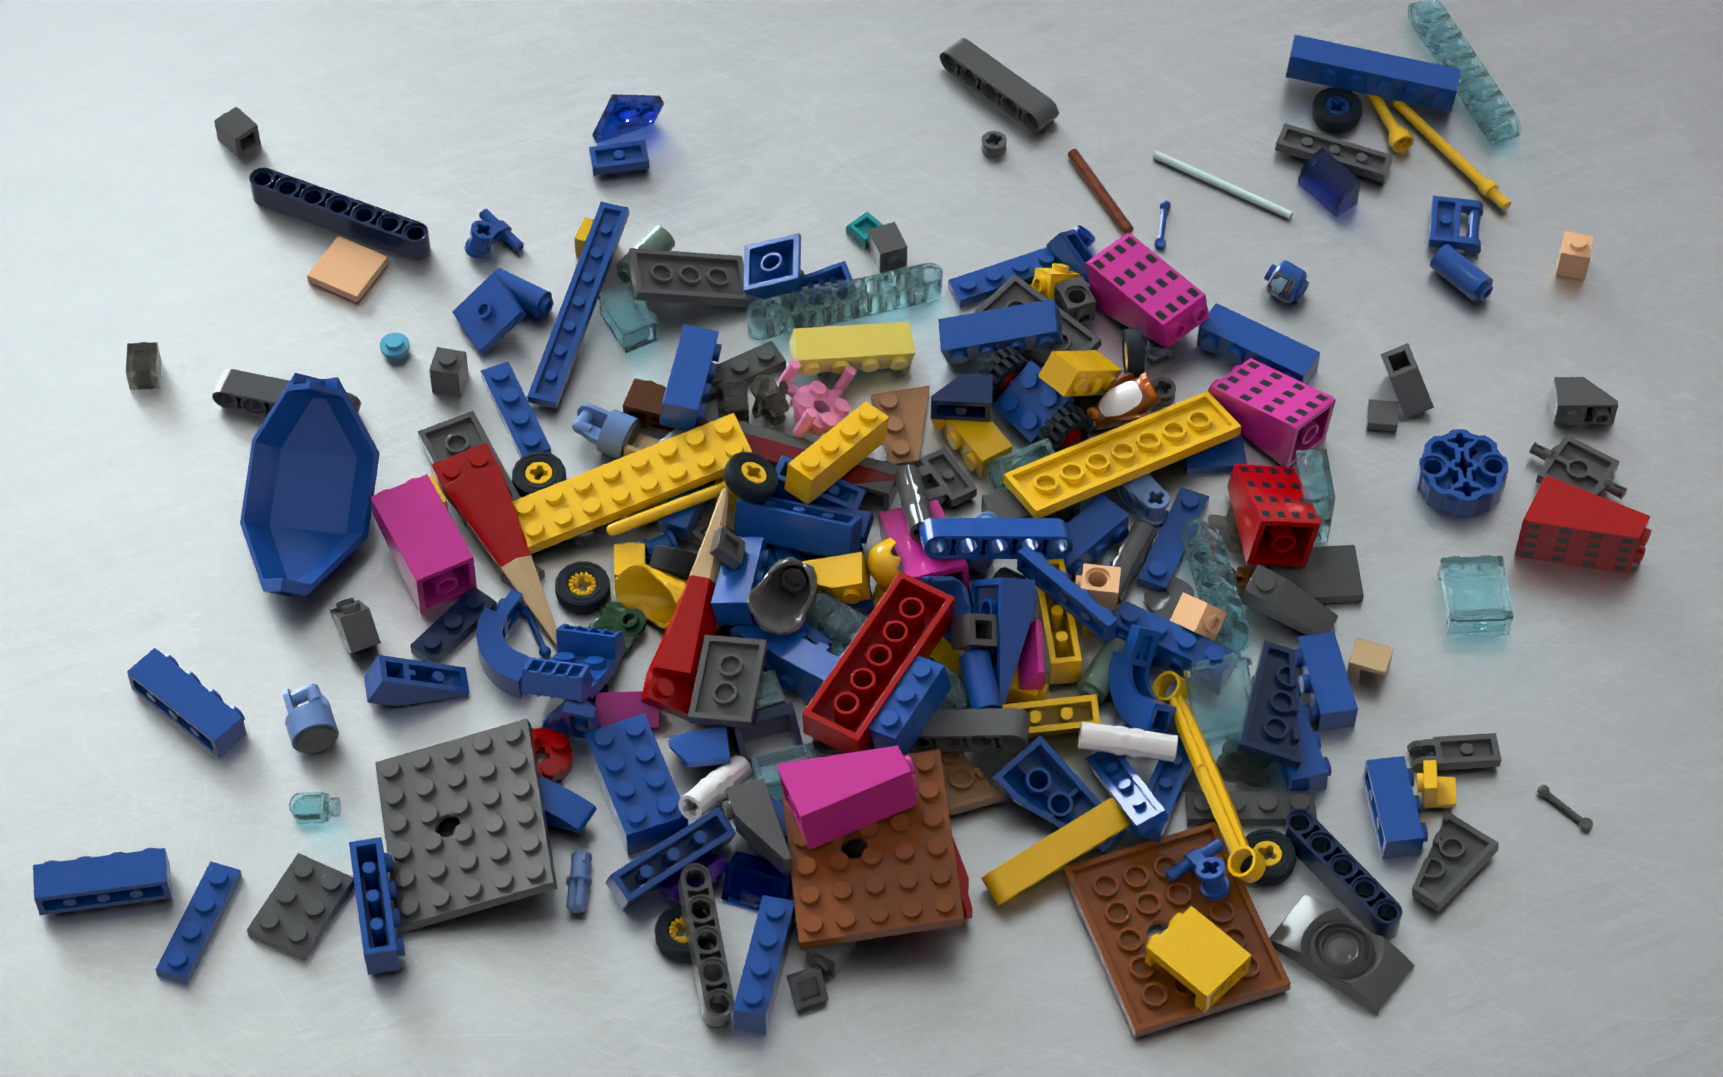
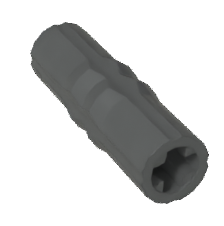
[895,464,932,542]
[1110,521,1156,605]

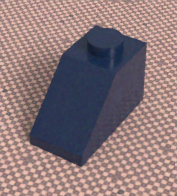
[930,373,993,422]

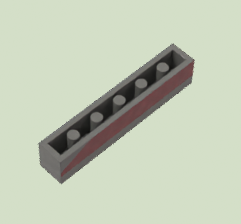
[738,421,901,511]

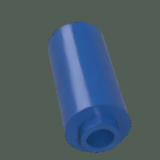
[1430,244,1493,302]
[494,268,553,319]
[959,647,1003,709]

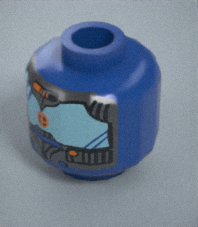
[1264,260,1310,304]

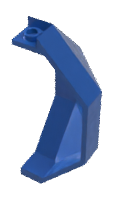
[240,373,380,597]

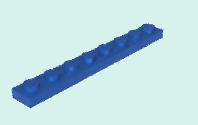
[527,202,630,409]

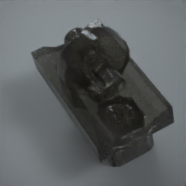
[751,375,790,428]

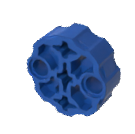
[1415,429,1508,518]

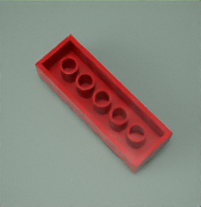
[802,571,955,753]

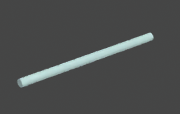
[1153,151,1293,220]

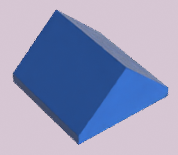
[743,233,801,305]

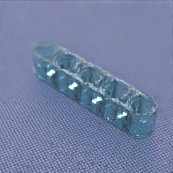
[1181,517,1251,653]

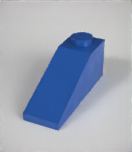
[771,455,866,510]
[364,655,469,706]

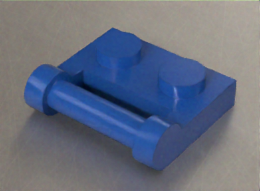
[1428,196,1484,255]

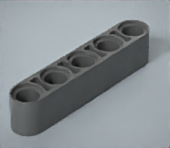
[939,38,1059,133]
[212,369,361,417]
[678,863,734,1027]

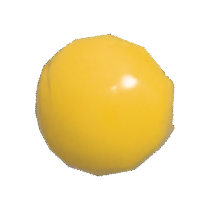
[867,537,901,589]

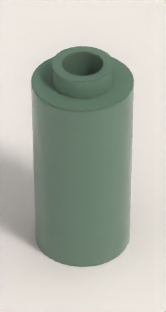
[616,226,675,284]
[1077,637,1126,704]

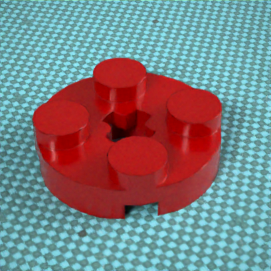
[532,728,573,782]

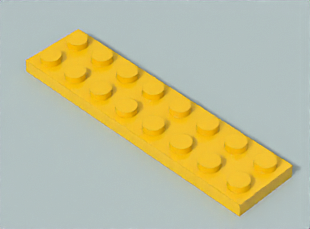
[1003,391,1241,518]
[512,413,752,554]

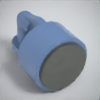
[572,403,641,459]
[282,683,339,754]

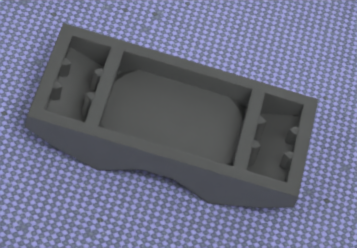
[1270,895,1415,1015]

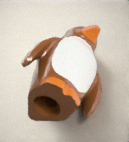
[1086,373,1161,431]

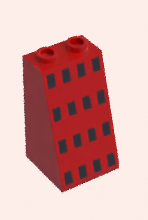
[1227,464,1321,567]
[1514,475,1652,574]

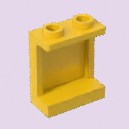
[1145,906,1252,1013]

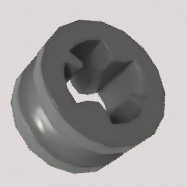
[981,131,1007,159]
[1152,377,1176,407]

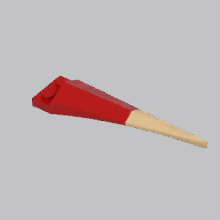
[431,442,557,648]
[641,486,729,721]

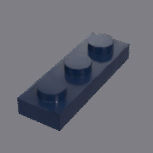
[410,586,497,664]

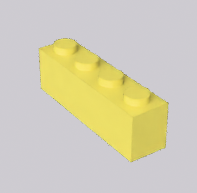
[789,322,915,376]

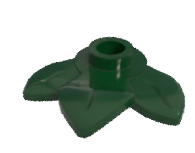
[588,601,647,653]

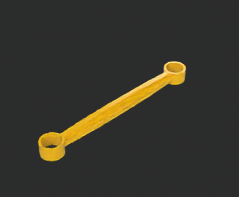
[1153,671,1266,883]

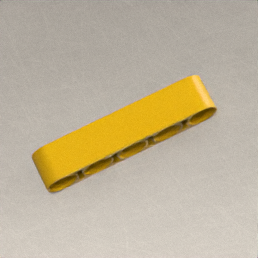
[981,797,1130,906]

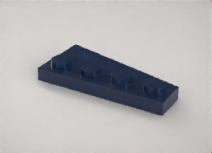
[1236,640,1301,769]

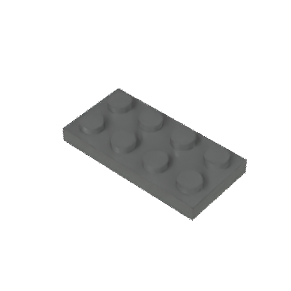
[627,248,751,307]
[975,274,1102,368]
[417,411,520,526]

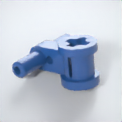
[464,209,524,259]
[1165,839,1230,901]

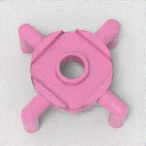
[777,360,857,438]

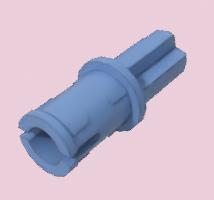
[566,850,592,914]

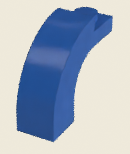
[476,589,530,699]
[1109,624,1177,734]

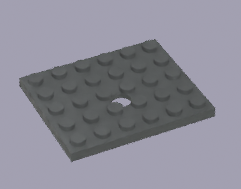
[375,718,557,933]

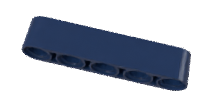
[1283,809,1403,940]

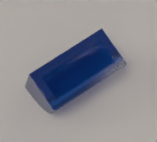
[1298,147,1361,217]
[721,851,793,910]

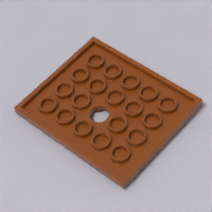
[781,749,965,949]
[1063,821,1291,1038]

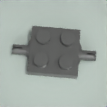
[1529,435,1627,500]

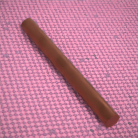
[1068,149,1134,235]

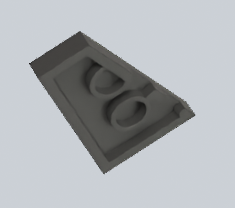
[1412,811,1499,912]

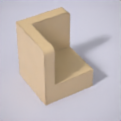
[1347,637,1394,683]

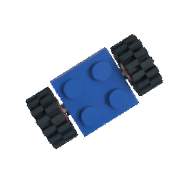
[978,346,1094,455]

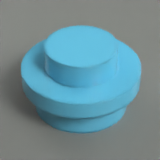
[380,332,410,361]

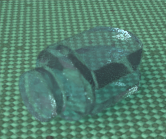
[289,792,341,824]

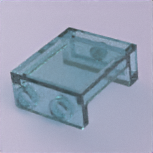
[1296,449,1336,542]
[1438,555,1513,637]
[1183,653,1252,746]

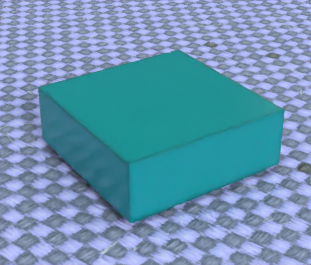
[846,211,883,249]

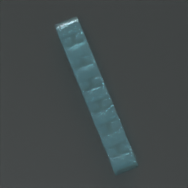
[1407,0,1521,144]
[747,263,943,340]

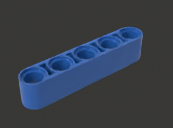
[919,518,1073,559]

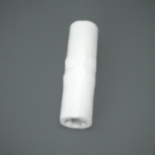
[1078,722,1178,762]
[678,755,752,821]

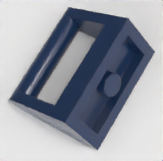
[731,702,806,771]

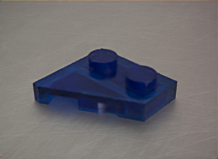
[592,94,664,143]

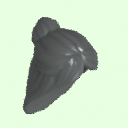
[746,557,817,636]

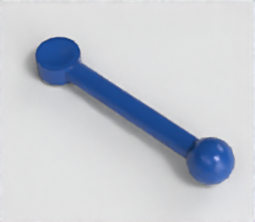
[1154,200,1171,250]
[522,606,551,658]

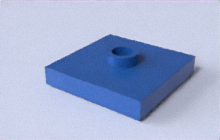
[452,272,527,354]
[1184,432,1247,475]

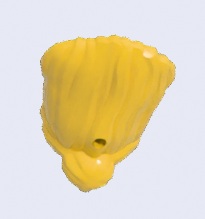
[614,563,687,628]

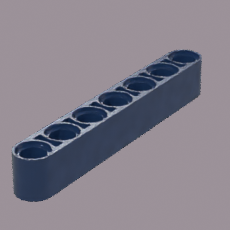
[249,167,431,260]

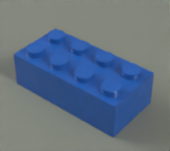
[584,713,688,855]

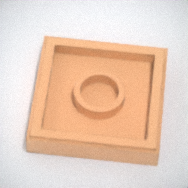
[307,236,389,303]

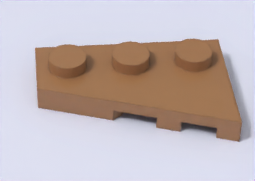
[871,385,930,467]
[941,752,1003,816]

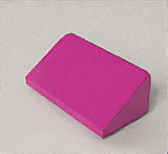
[1017,619,1045,690]
[595,691,660,730]

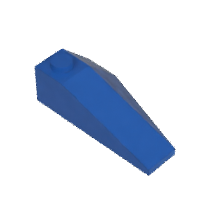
[970,577,1037,704]
[993,735,1127,853]

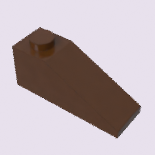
[623,378,709,435]

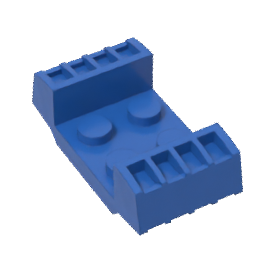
[522,624,626,702]

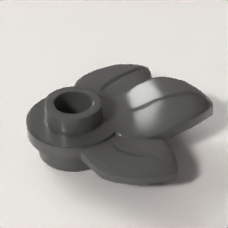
[1144,577,1194,623]

